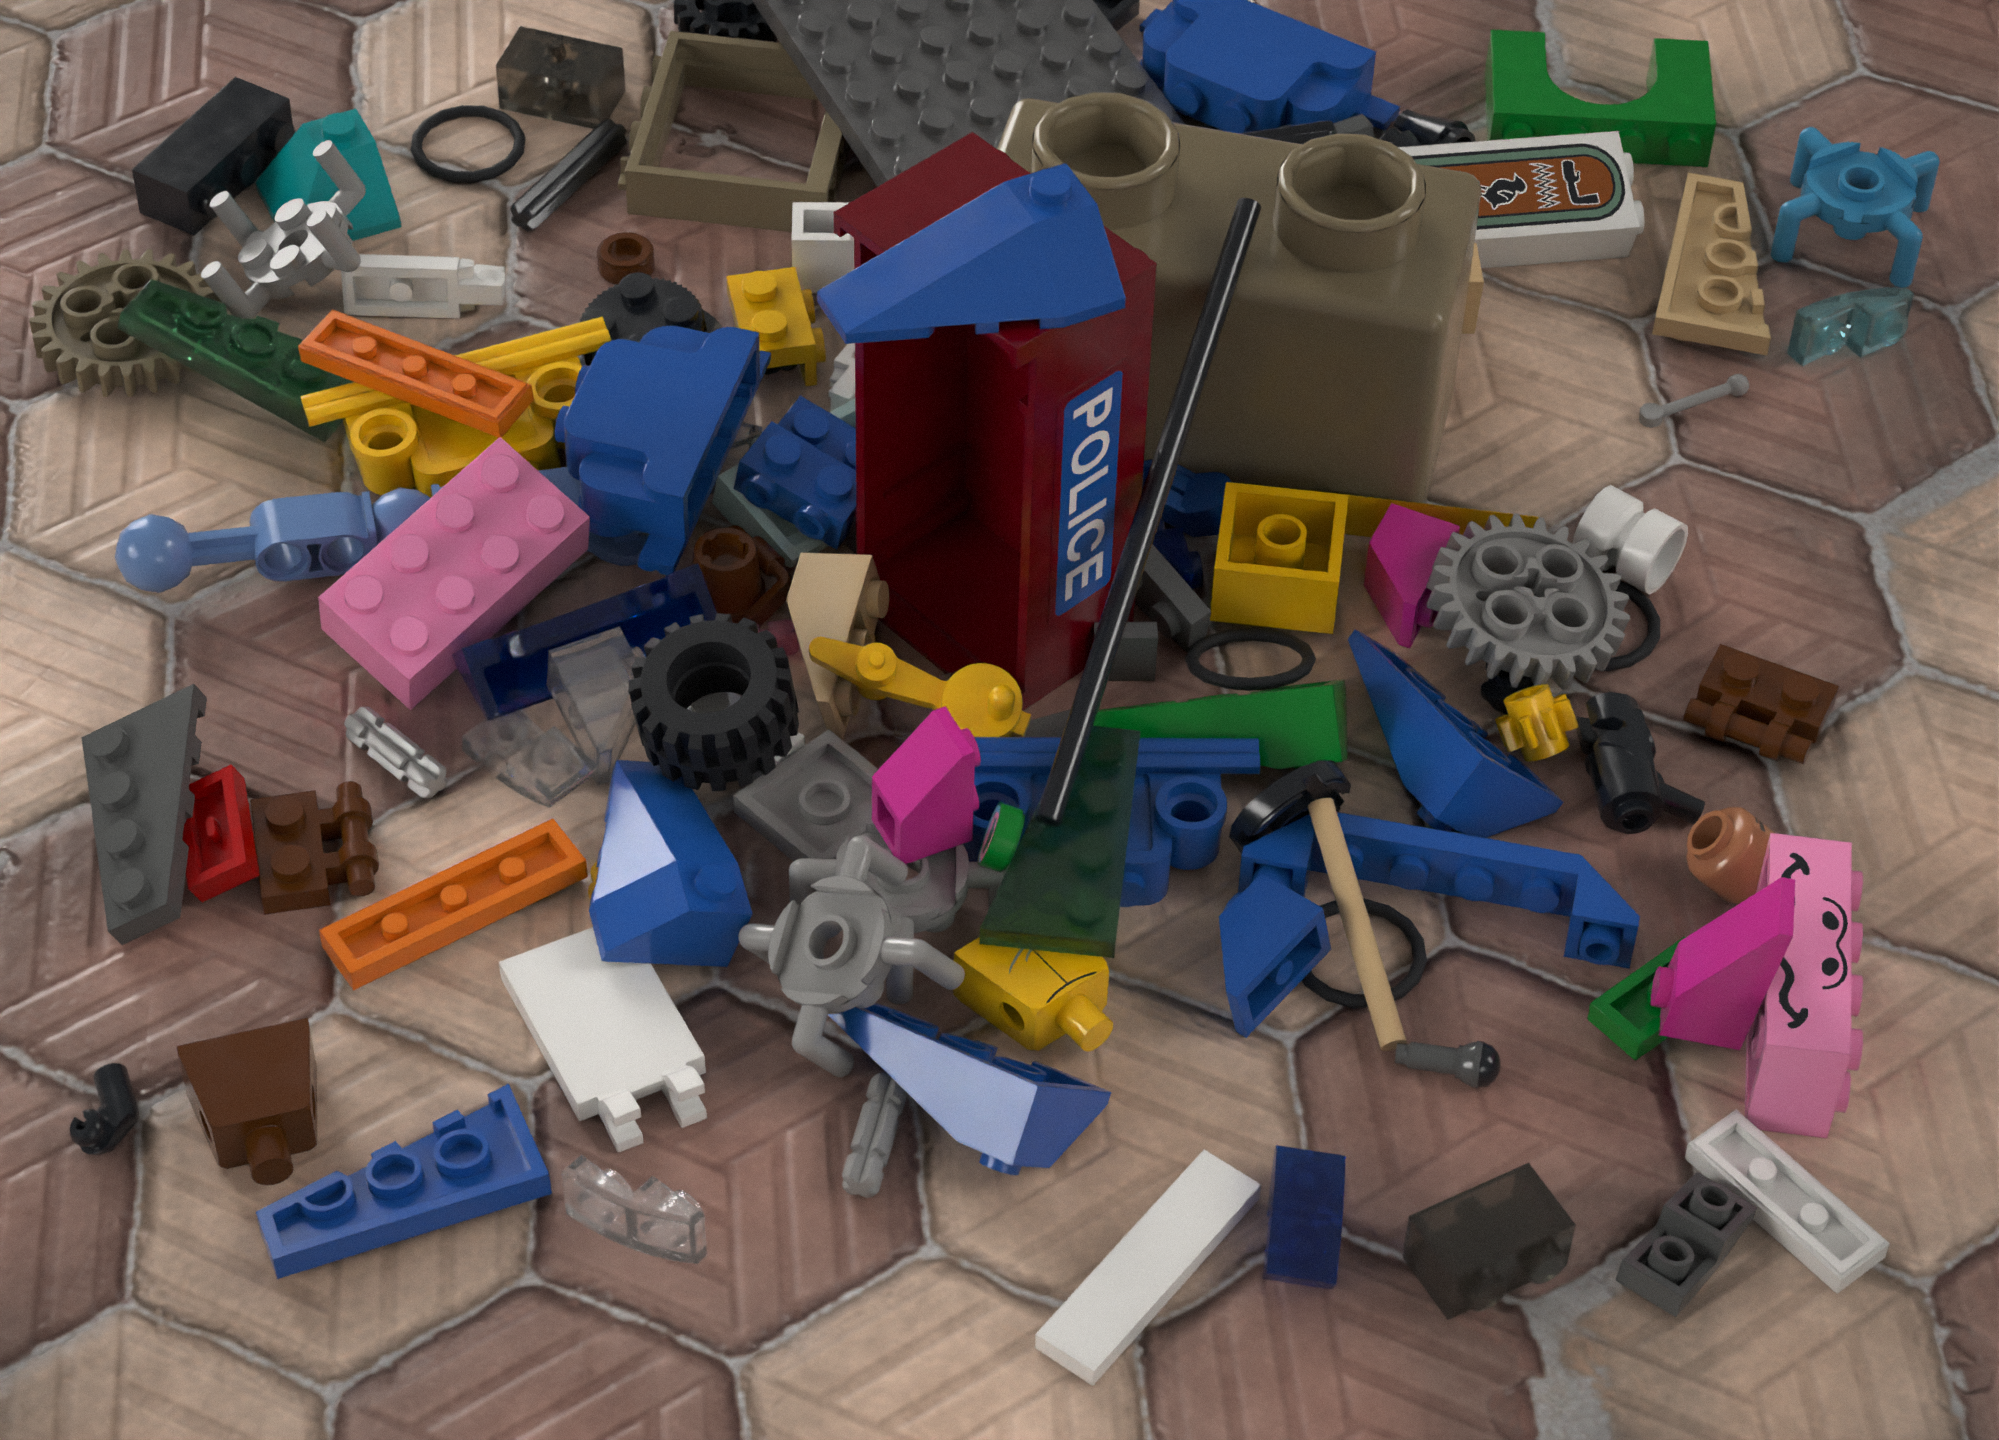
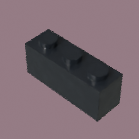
[132,77,295,236]

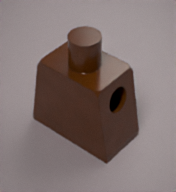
[176,1018,318,1185]

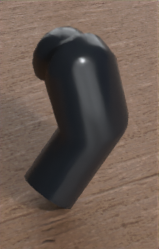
[70,1063,139,1155]

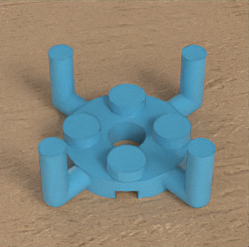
[1770,127,1940,287]

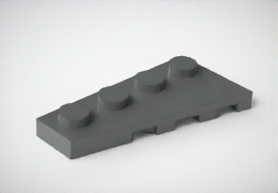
[81,684,207,945]

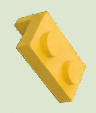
[726,267,826,387]

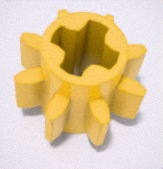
[1495,684,1579,762]

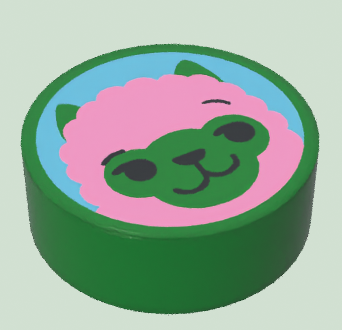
[978,802,1025,873]

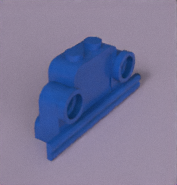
[1139,0,1400,133]
[555,326,771,575]
[963,737,1260,907]

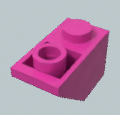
[1364,503,1460,649]
[872,706,981,864]

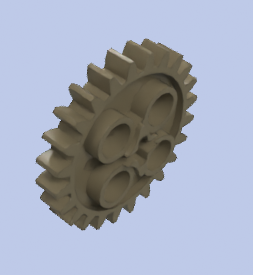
[29,249,225,397]

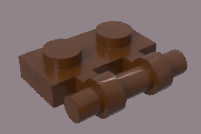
[1683,644,1839,765]
[250,781,379,915]

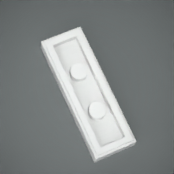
[1684,1109,1890,1294]

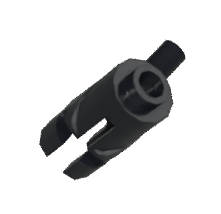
[1576,692,1705,834]

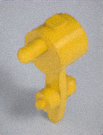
[809,636,1031,737]

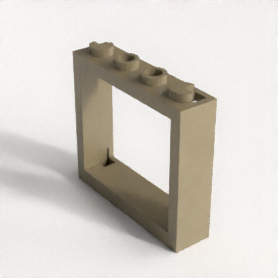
[618,31,850,232]

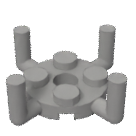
[201,140,366,323]
[789,821,1016,1004]
[738,836,965,1077]

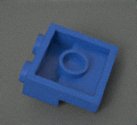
[733,396,856,550]

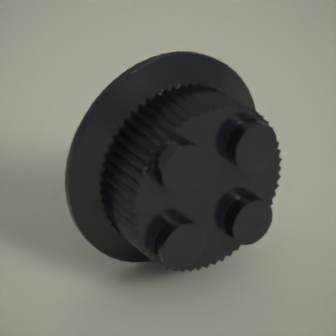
[578,272,723,366]

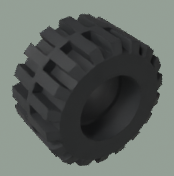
[629,613,799,791]

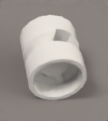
[1572,485,1688,595]

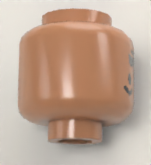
[1686,807,1775,904]

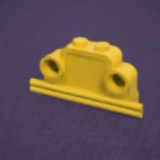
[300,317,611,497]

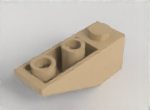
[786,552,889,740]

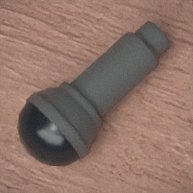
[1395,1041,1501,1088]

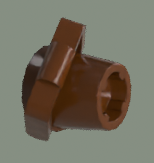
[686,525,793,629]

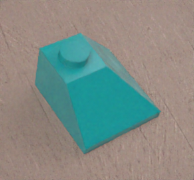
[256,109,402,241]

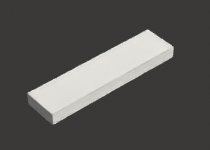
[1035,1149,1261,1386]

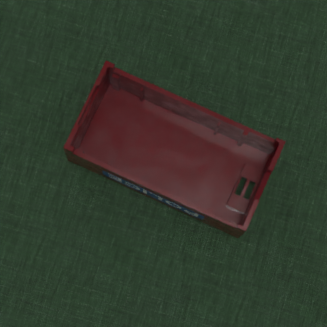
[833,132,1157,711]

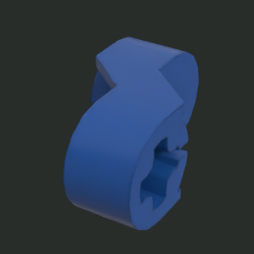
[1142,459,1231,537]

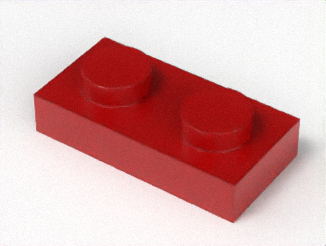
[182,764,260,902]

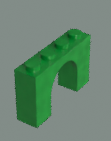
[1485,29,1716,167]

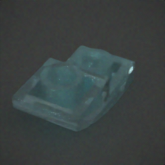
[1787,287,1914,366]

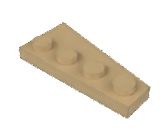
[1652,172,1771,356]

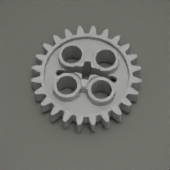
[1426,514,1630,690]

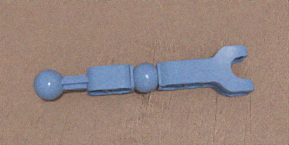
[115,467,649,593]

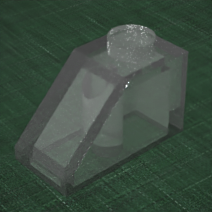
[547,626,645,786]

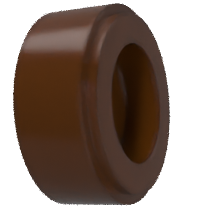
[597,232,655,285]

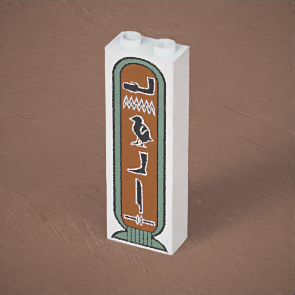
[1398,131,1645,268]

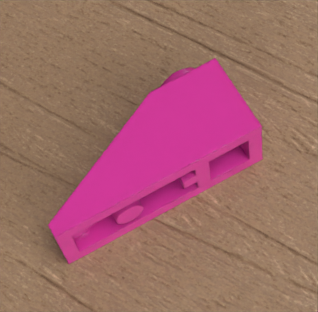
[1651,877,1795,1050]

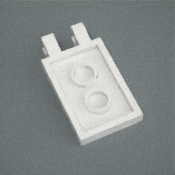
[499,927,707,1153]

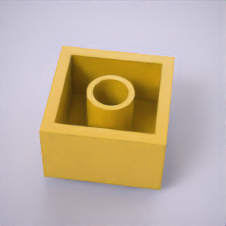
[1210,482,1349,634]

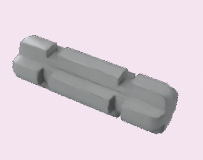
[344,706,448,799]
[842,1072,907,1198]

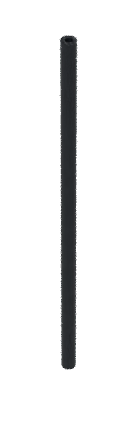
[1035,198,1261,827]

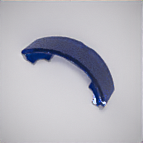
[452,563,717,721]

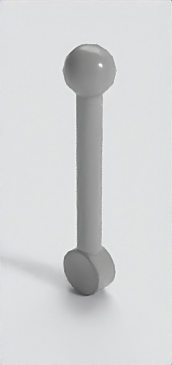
[1639,374,1749,428]

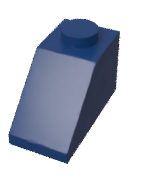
[1219,873,1332,1038]

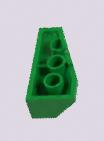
[1092,679,1348,770]

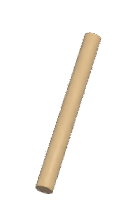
[1308,798,1407,1051]

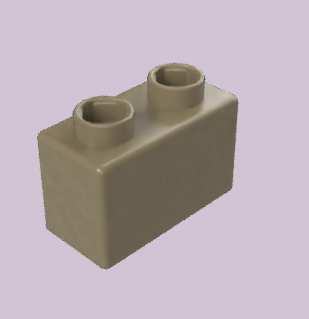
[997,92,1481,504]

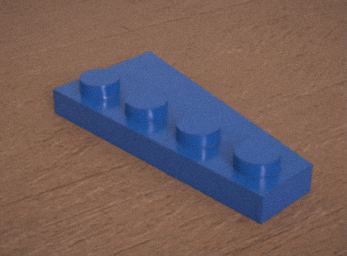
[256,1084,552,1279]

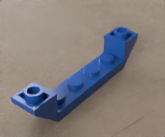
[1238,812,1640,968]

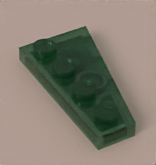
[117,279,353,442]
[979,726,1140,958]

